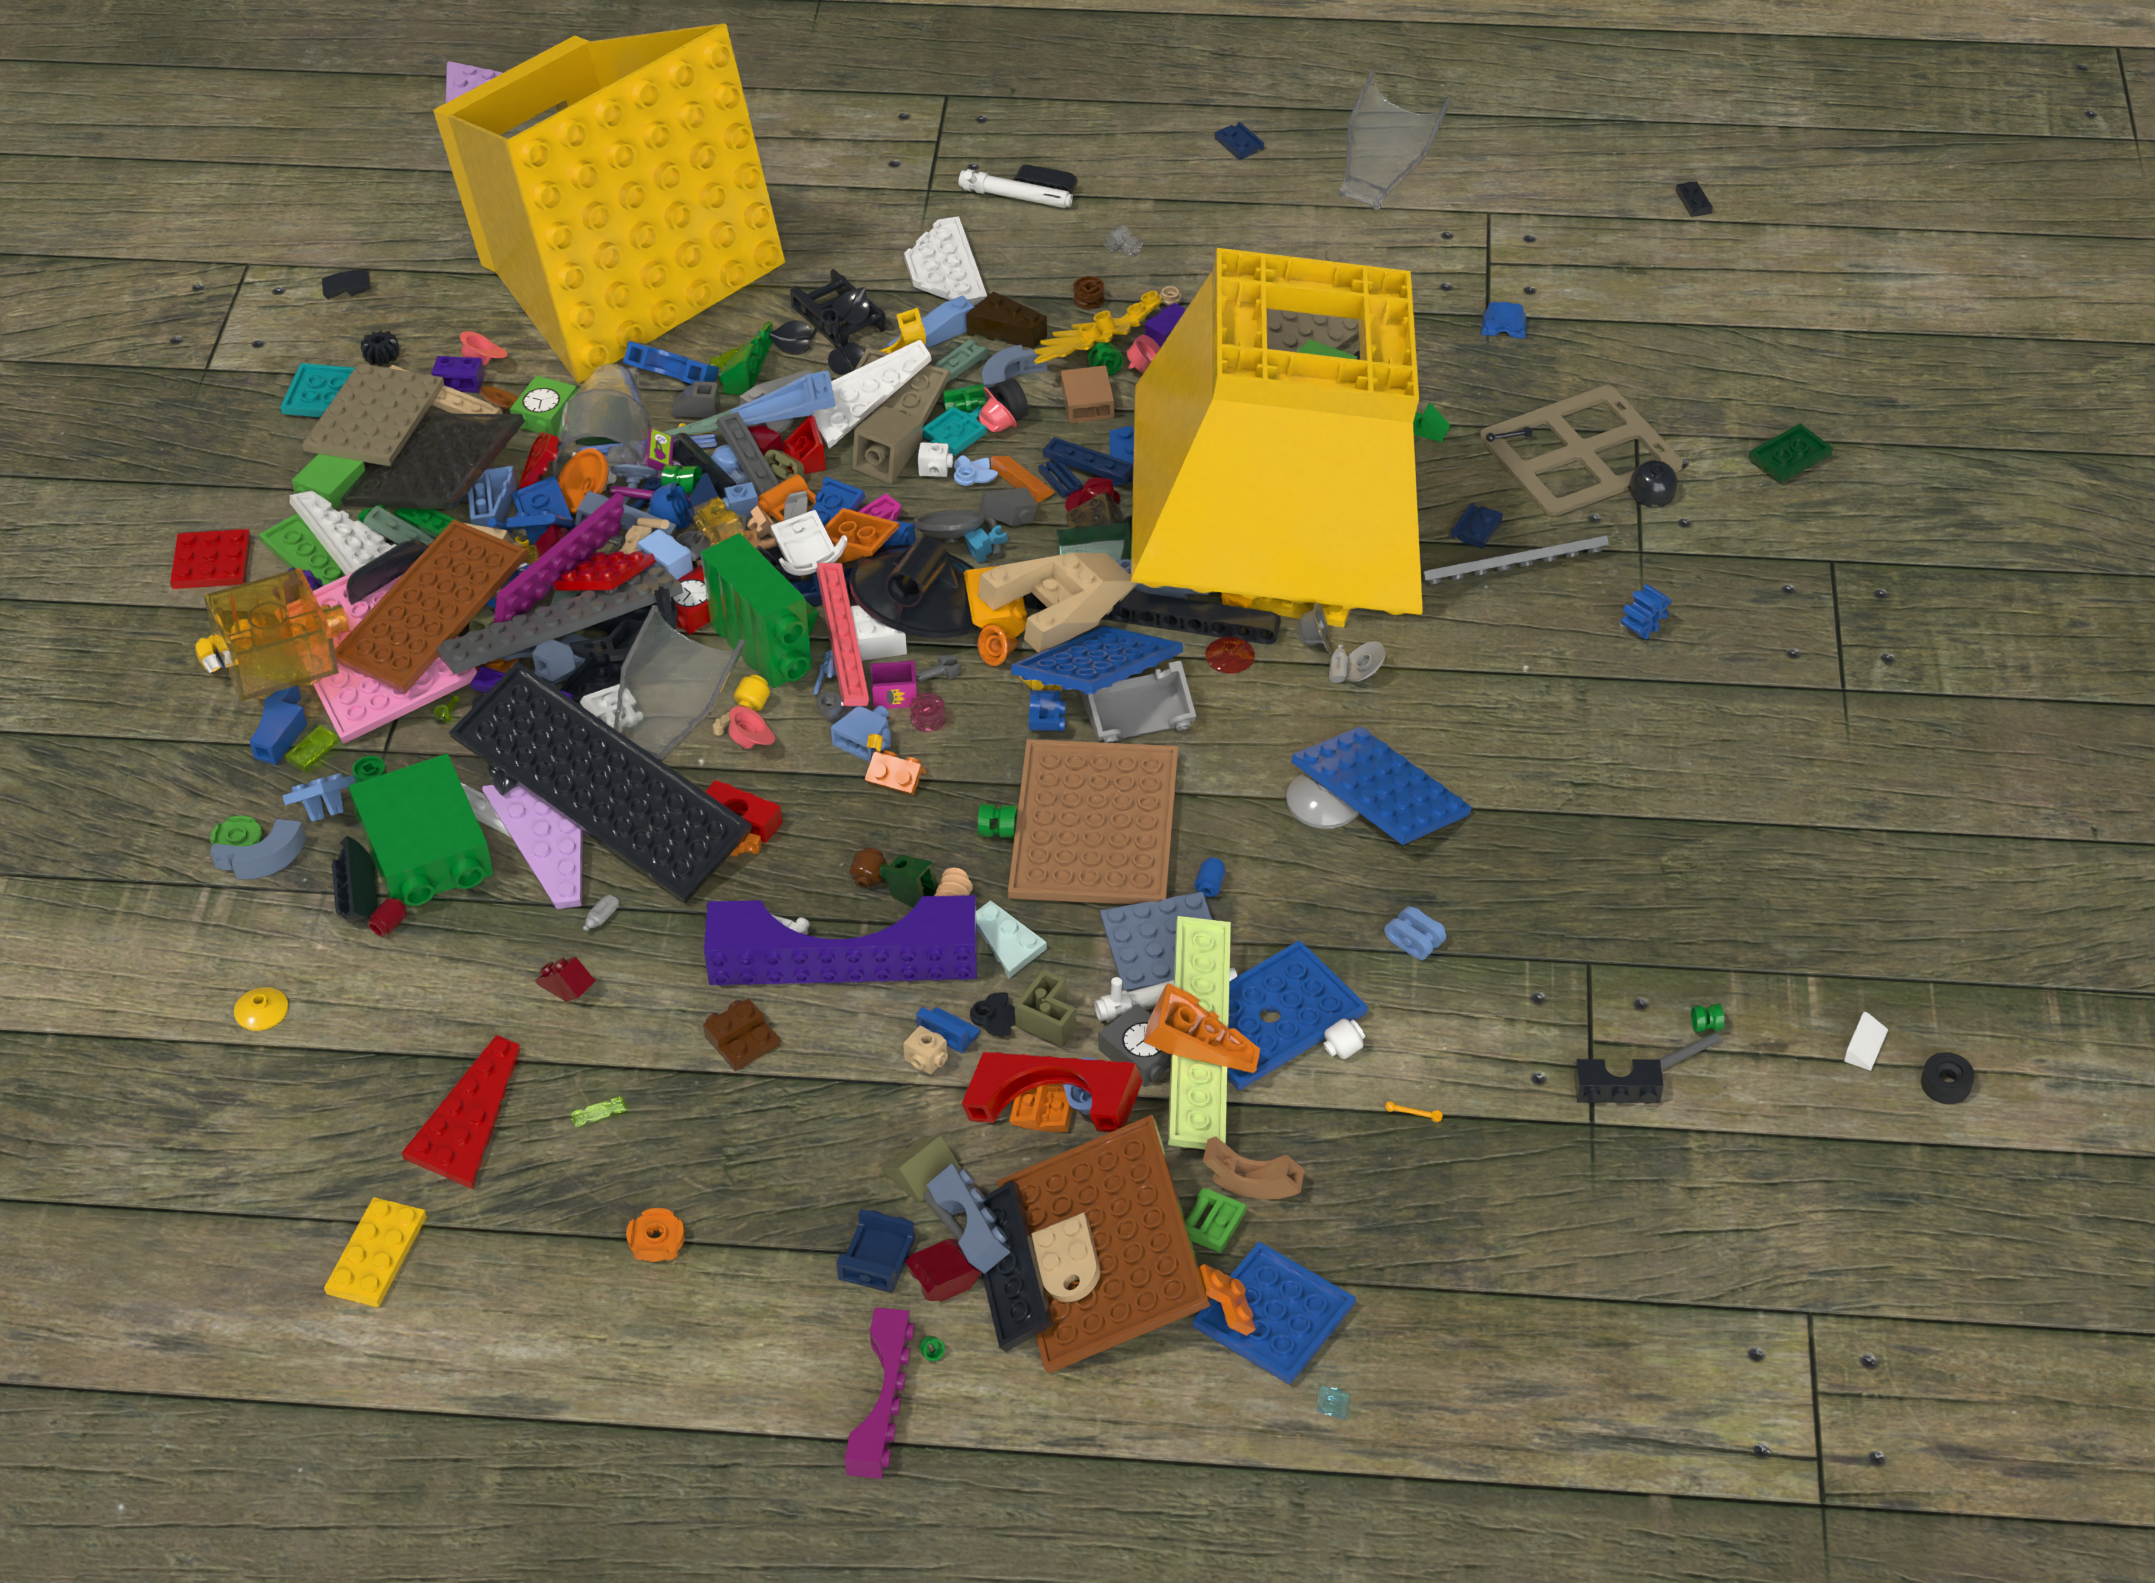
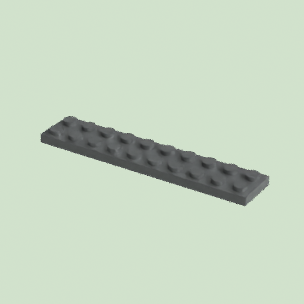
[436,566,683,674]

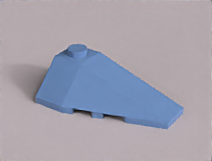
[887,295,974,348]

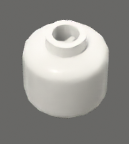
[1323,1019,1365,1059]

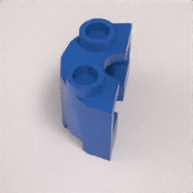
[1481,302,1527,338]
[1029,690,1066,731]

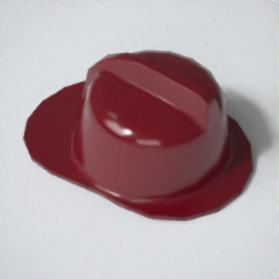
[1065,477,1120,517]

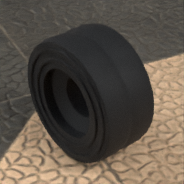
[993,378,1028,421]
[1921,1052,1974,1104]

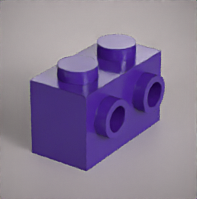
[431,356,485,393]

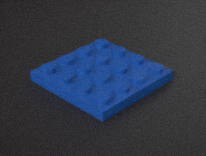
[1193,1242,1356,1385]

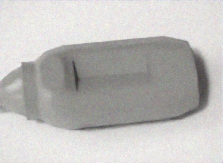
[1329,644,1348,683]
[582,895,620,932]

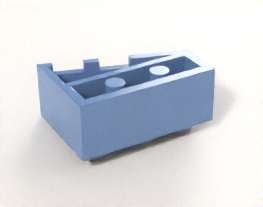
[466,466,517,528]

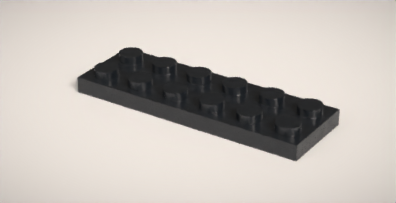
[981,1180,1054,1352]

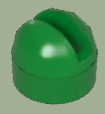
[919,1335,945,1361]

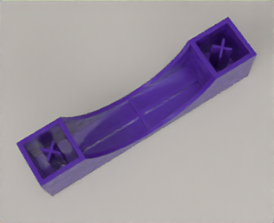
[704,895,977,986]

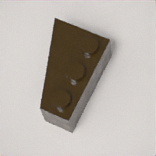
[966,291,1047,349]

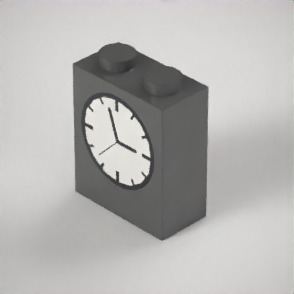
[1098,1003,1171,1087]

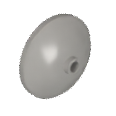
[1286,773,1359,829]

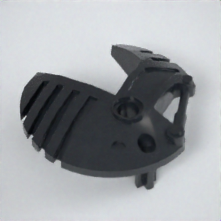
[570,586,678,662]

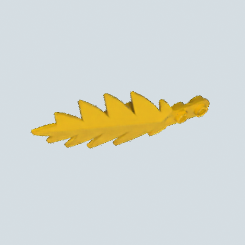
[1034,291,1162,364]

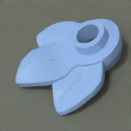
[954,455,998,486]

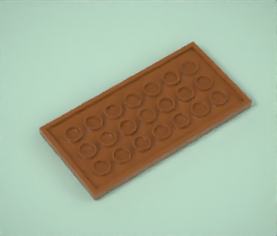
[330,519,529,693]

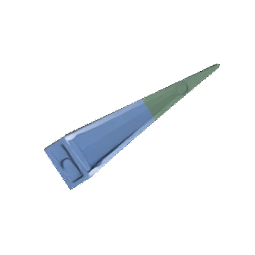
[664,370,836,438]

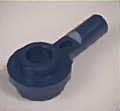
[630,478,662,510]

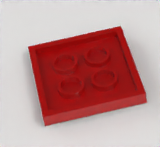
[170,529,251,589]
[553,551,656,591]

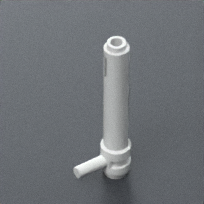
[958,169,1073,209]
[1094,967,1237,1023]

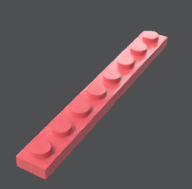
[816,563,869,706]

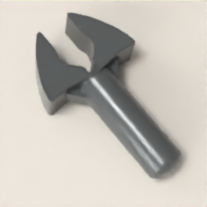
[915,655,961,682]

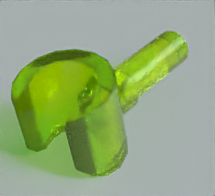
[434,696,459,723]

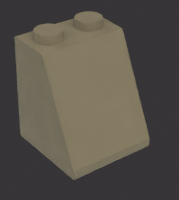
[852,406,923,484]

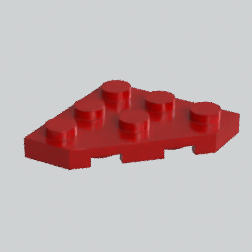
[517,432,559,491]

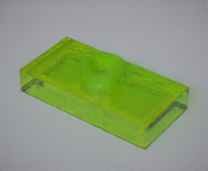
[285,725,340,771]

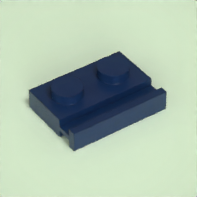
[1215,122,1264,160]
[1451,503,1503,549]

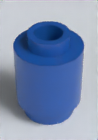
[1194,858,1226,897]

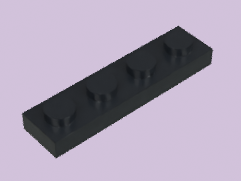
[673,433,736,503]

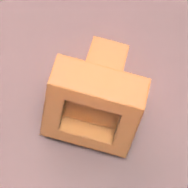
[747,506,775,539]

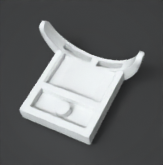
[771,510,848,576]

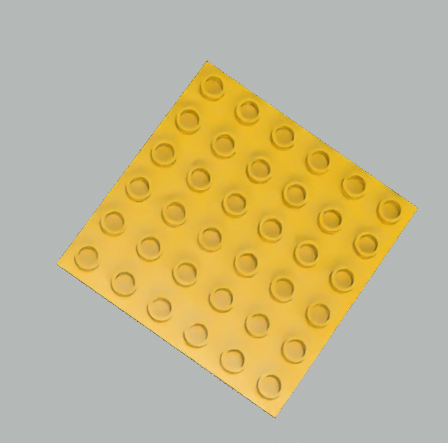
[433,23,785,383]
[1131,248,1423,615]

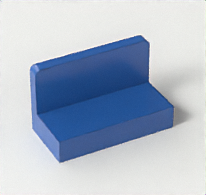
[916,1007,980,1054]

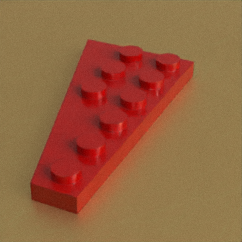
[402,1035,521,1189]

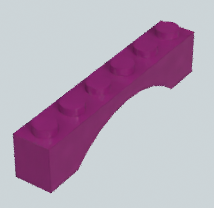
[845,1307,915,1479]

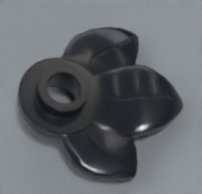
[970,992,1016,1037]

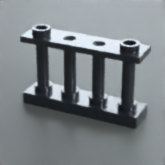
[790,269,886,349]

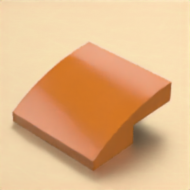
[1009,1084,1073,1132]

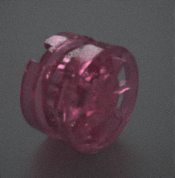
[910,693,946,732]

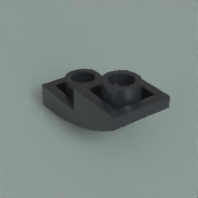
[322,270,371,299]

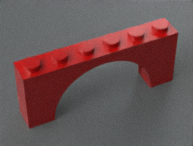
[962,1052,1143,1132]

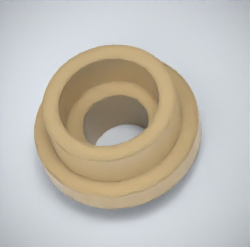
[1159,286,1181,306]

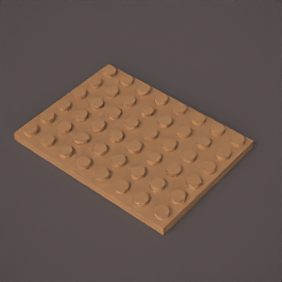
[1008,739,1178,905]

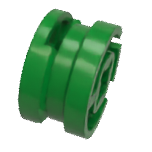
[1087,342,1124,377]

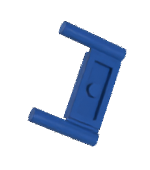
[487,511,573,533]

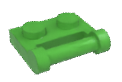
[1185,1188,1247,1253]

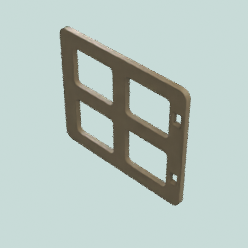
[1480,385,1683,517]

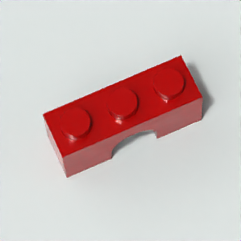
[705,780,782,843]

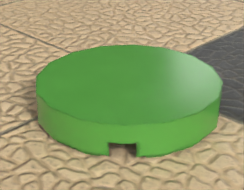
[210,815,263,847]

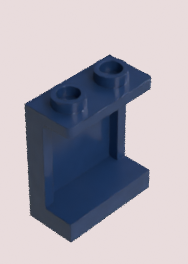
[836,1209,916,1293]

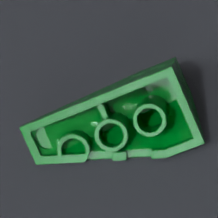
[719,321,773,395]

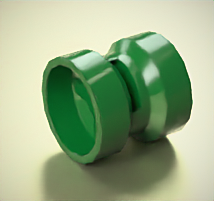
[1691,1003,1724,1033]

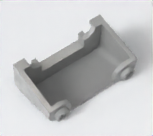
[1080,661,1196,743]

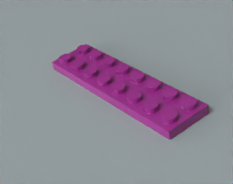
[494,493,625,623]

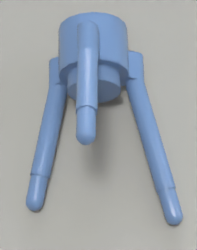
[813,650,837,695]

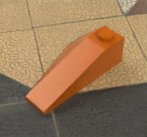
[1144,983,1260,1073]

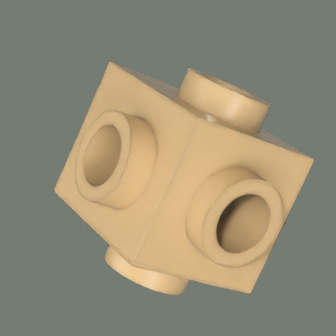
[903,1026,948,1075]

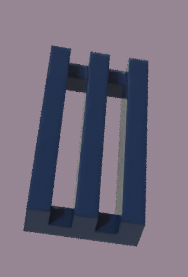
[1038,460,1083,498]

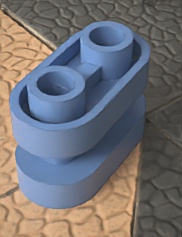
[1384,906,1446,960]

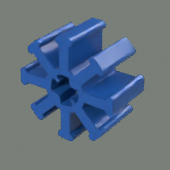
[1621,584,1672,639]

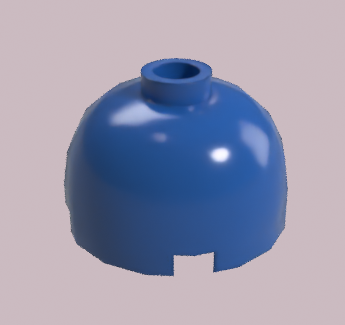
[648,482,691,530]

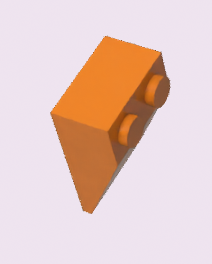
[824,508,900,563]

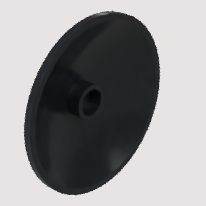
[850,537,980,638]

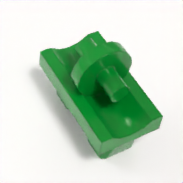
[943,384,986,413]

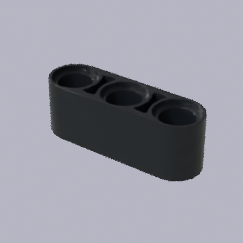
[1013,165,1078,194]

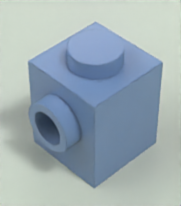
[722,482,758,517]

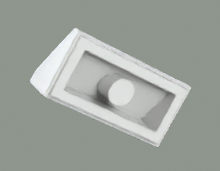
[1844,1011,1888,1071]

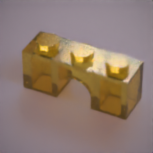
[692,496,746,544]

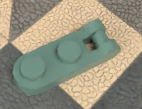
[935,339,990,381]

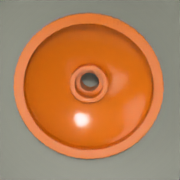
[557,448,609,515]

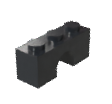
[1574,1059,1664,1104]

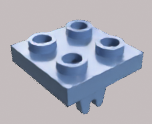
[282,773,356,822]

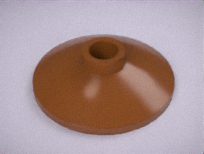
[480,386,518,412]

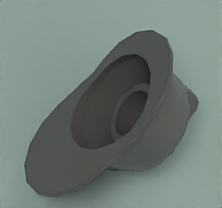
[1298,603,1333,656]

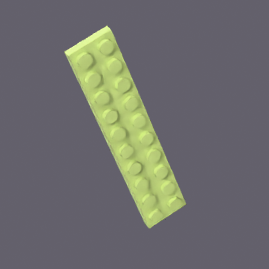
[1168,916,1231,1149]

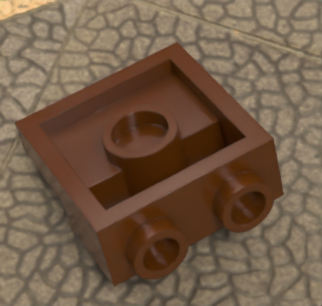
[703,998,780,1071]

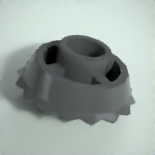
[676,531,714,561]

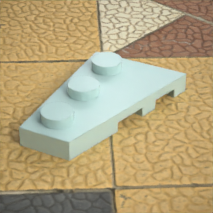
[976,900,1047,978]

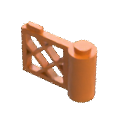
[758,474,816,522]

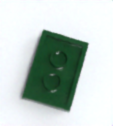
[1748,423,1833,483]

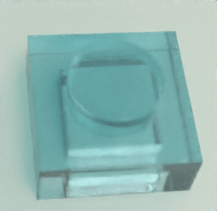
[1317,1386,1350,1420]

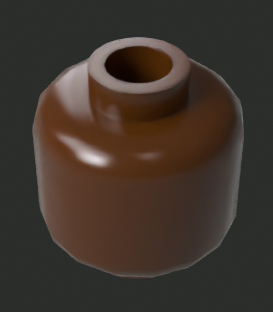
[849,848,887,889]

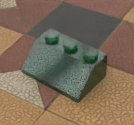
[1056,523,1132,562]

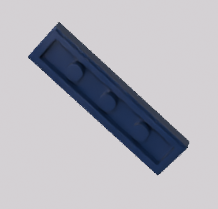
[1043,437,1133,484]

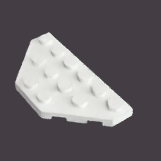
[904,216,987,306]

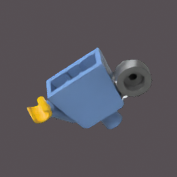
[816,692,892,762]

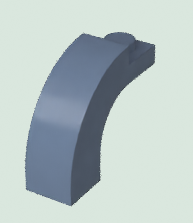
[982,345,1047,402]
[210,819,306,879]

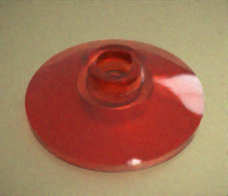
[1205,637,1255,674]

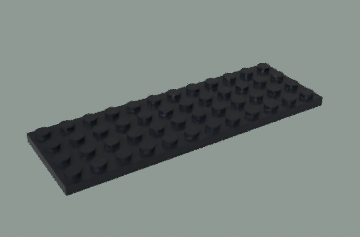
[449,661,752,904]

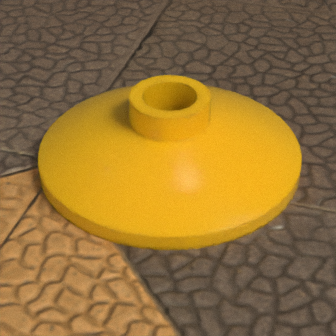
[234,987,289,1031]

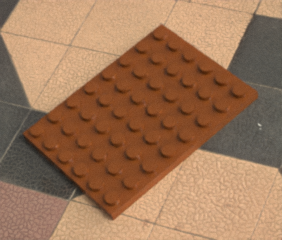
[997,1115,1210,1374]

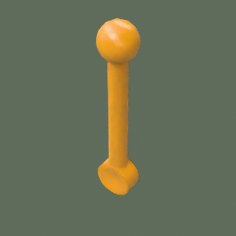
[1385,1101,1443,1122]

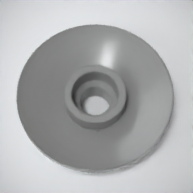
[1346,641,1386,682]

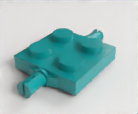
[922,406,987,456]

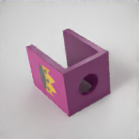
[871,661,918,709]

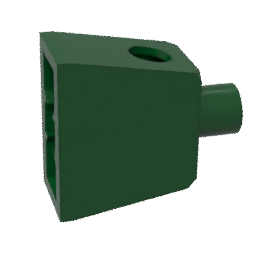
[880,855,938,908]

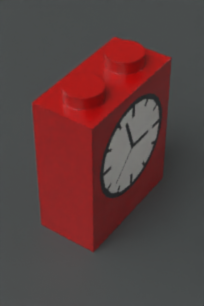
[671,565,710,634]

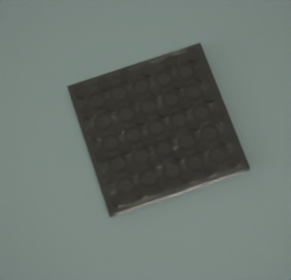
[341,413,525,510]

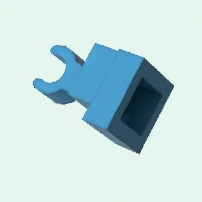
[964,525,1008,564]

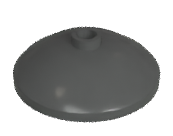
[913,510,985,543]

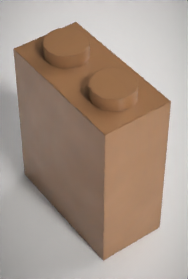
[1061,366,1114,423]

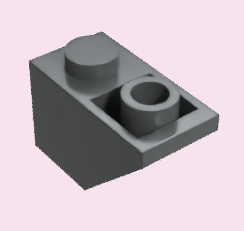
[671,381,720,418]

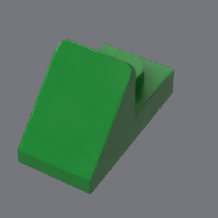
[1413,402,1450,442]

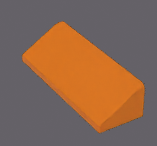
[991,456,1054,504]

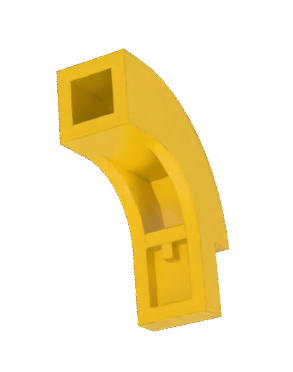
[879,308,926,354]

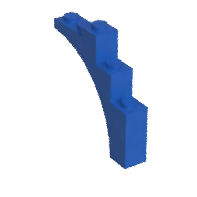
[217,643,307,765]

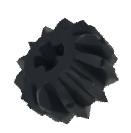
[360,330,400,366]

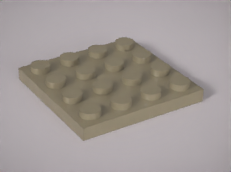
[854,348,951,428]

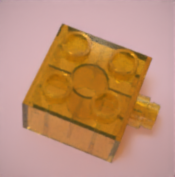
[204,568,349,702]

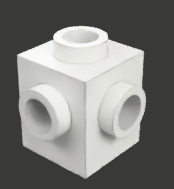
[918,443,953,477]

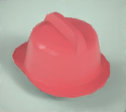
[460,331,508,367]
[1127,335,1160,373]
[979,387,1017,432]
[728,706,775,749]

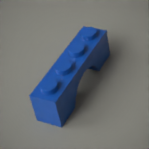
[623,341,719,384]

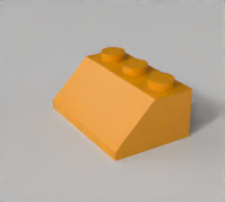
[964,566,1027,638]

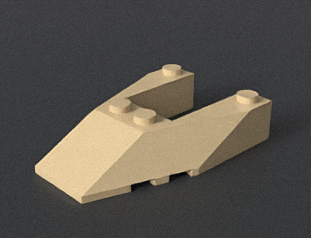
[978,553,1137,653]

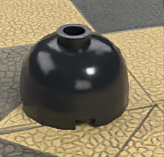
[1629,460,1678,507]

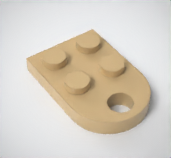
[1031,1213,1100,1302]

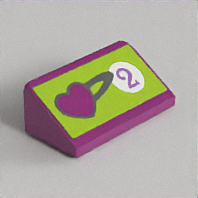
[647,428,674,470]

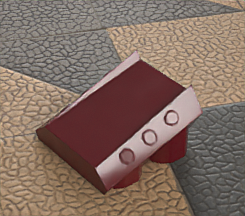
[905,1239,981,1302]

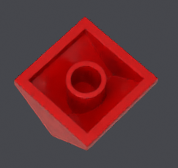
[782,415,826,475]

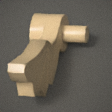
[713,712,731,736]

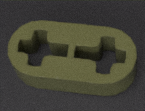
[764,450,804,480]

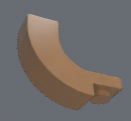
[1203,1136,1305,1200]

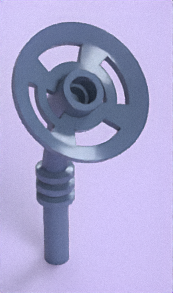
[610,464,658,505]

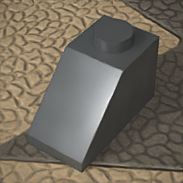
[979,487,1038,526]

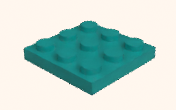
[280,363,355,417]

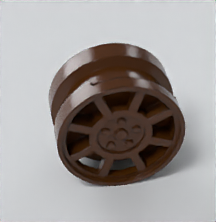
[1073,276,1104,310]

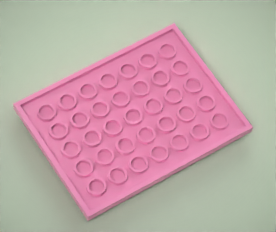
[276,572,477,744]

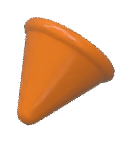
[978,625,1019,666]

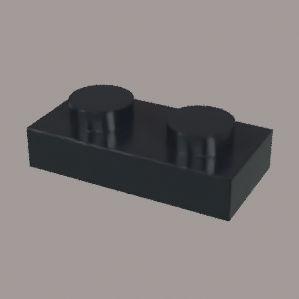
[1676,181,1713,217]

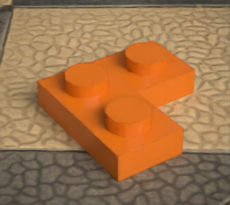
[1199,1264,1256,1336]

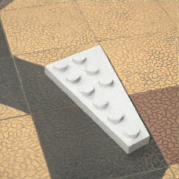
[808,340,931,449]
[290,491,396,575]

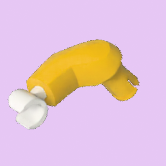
[195,627,230,673]

